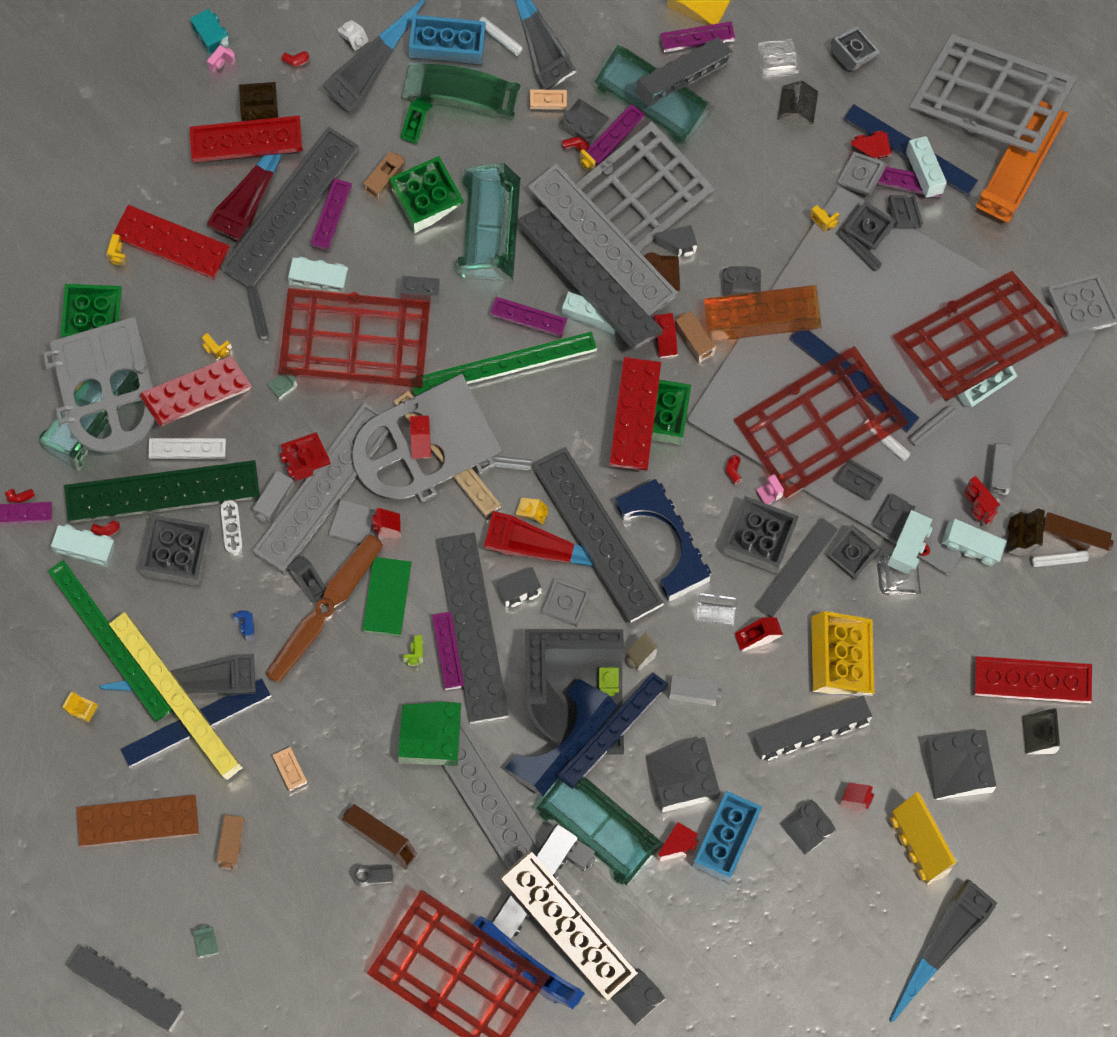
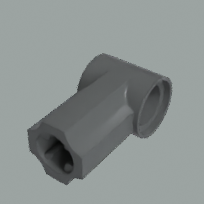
[354,865,393,887]

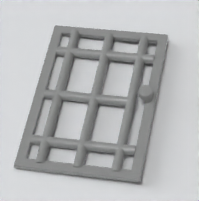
[910,34,1077,154]
[576,121,715,252]

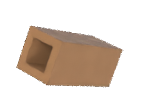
[363,151,406,201]
[675,311,716,363]
[217,815,245,870]

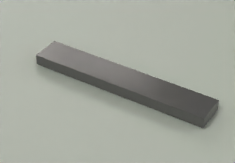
[756,518,838,617]

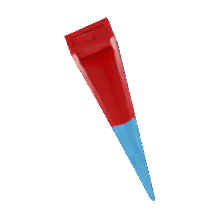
[484,511,594,566]

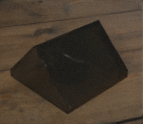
[777,80,818,125]
[1022,708,1060,754]

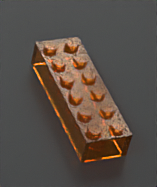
[704,285,821,342]

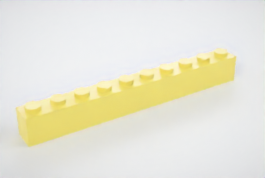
[109,612,243,780]

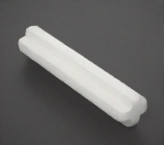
[479,17,523,56]
[863,418,911,461]
[1032,550,1089,567]

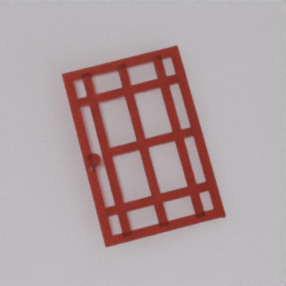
[893,271,1067,401]
[277,288,430,388]
[734,346,908,499]
[367,890,550,1037]

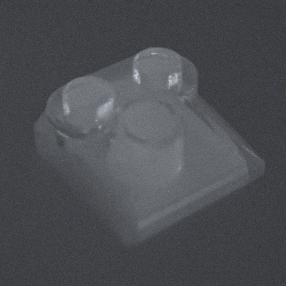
[757,39,799,77]
[877,554,921,596]

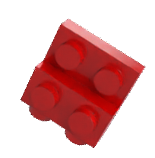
[279,432,331,482]
[964,475,1000,526]

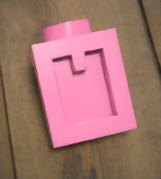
[207,45,236,73]
[757,474,784,505]

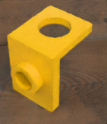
[580,149,597,172]

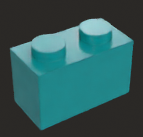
[190,8,229,55]

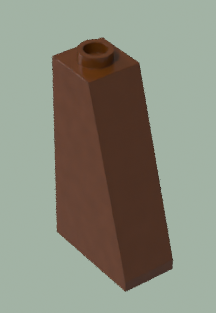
[1043,512,1114,557]
[342,804,418,870]

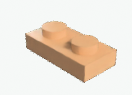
[530,90,567,110]
[273,747,307,792]

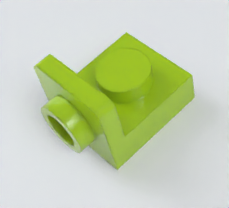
[403,635,423,666]
[599,667,619,696]

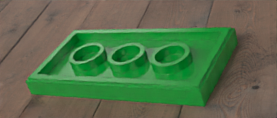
[362,557,412,637]

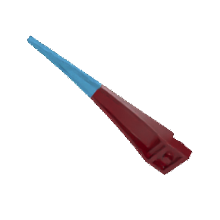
[207,153,283,241]

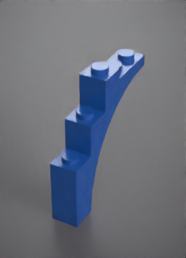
[468,916,585,1010]

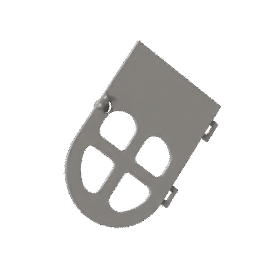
[43,317,155,453]
[353,374,503,502]

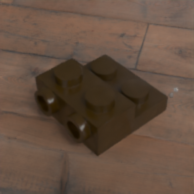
[239,82,278,121]
[1006,508,1045,557]

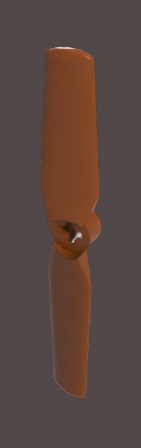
[266,535,383,682]

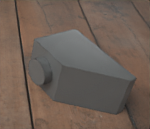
[655,225,697,257]
[287,555,326,603]

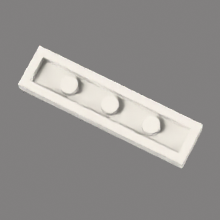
[148,438,226,459]

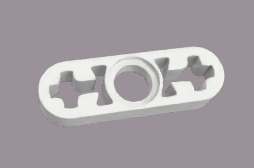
[221,500,243,556]

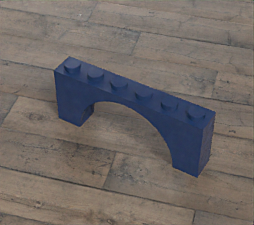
[615,479,711,602]
[505,678,617,796]

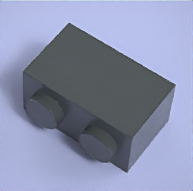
[400,276,440,305]
[497,567,542,607]

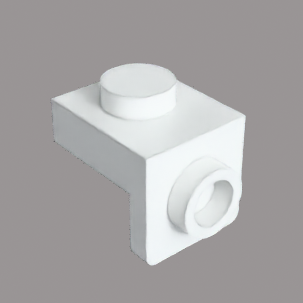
[338,20,369,51]

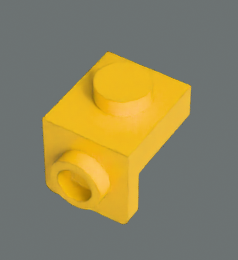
[201,333,231,360]
[515,498,549,524]
[62,691,98,722]

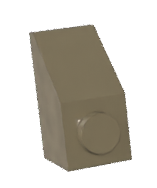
[625,632,658,671]

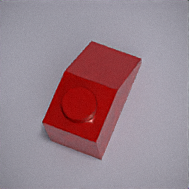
[654,313,678,358]
[410,415,431,459]
[735,617,783,651]
[657,822,699,861]

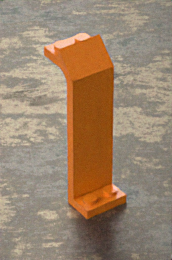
[976,100,1068,223]

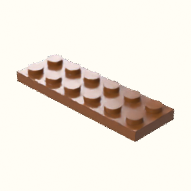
[77,795,199,848]

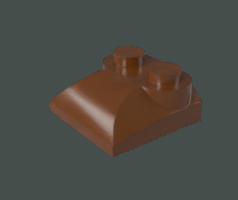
[643,252,680,292]

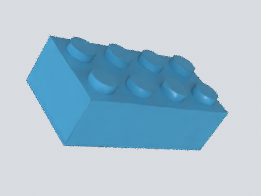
[409,15,486,64]
[693,791,762,882]

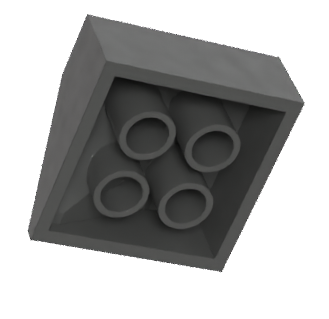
[723,496,799,574]
[140,515,211,586]
[925,730,996,800]
[647,737,720,812]

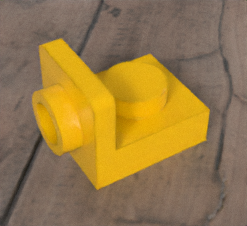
[809,205,840,232]
[107,234,127,265]

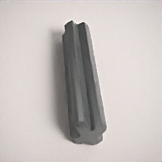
[838,227,882,271]
[247,286,269,339]

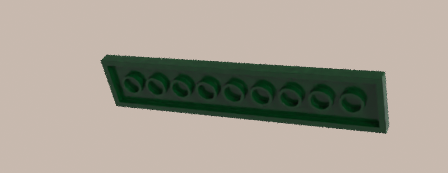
[64,460,260,523]

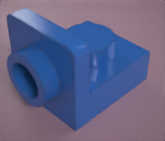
[233,610,254,641]

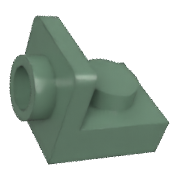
[267,367,297,400]
[193,925,219,958]

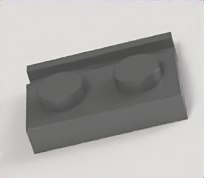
[888,195,923,228]
[837,459,883,501]
[873,493,916,540]

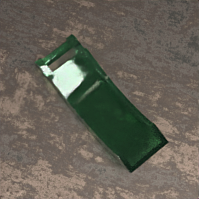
[401,64,521,120]

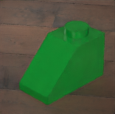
[400,99,433,144]

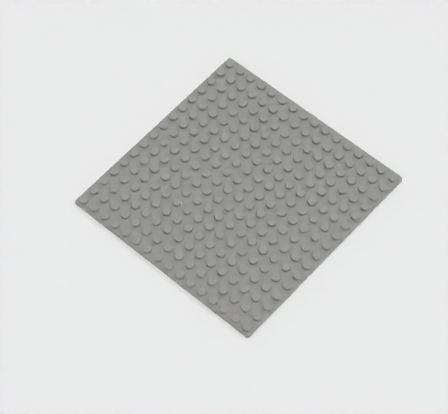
[688,187,1096,574]

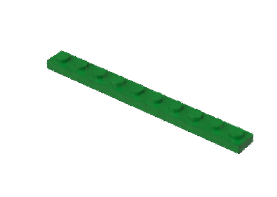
[410,331,597,397]
[48,560,173,723]

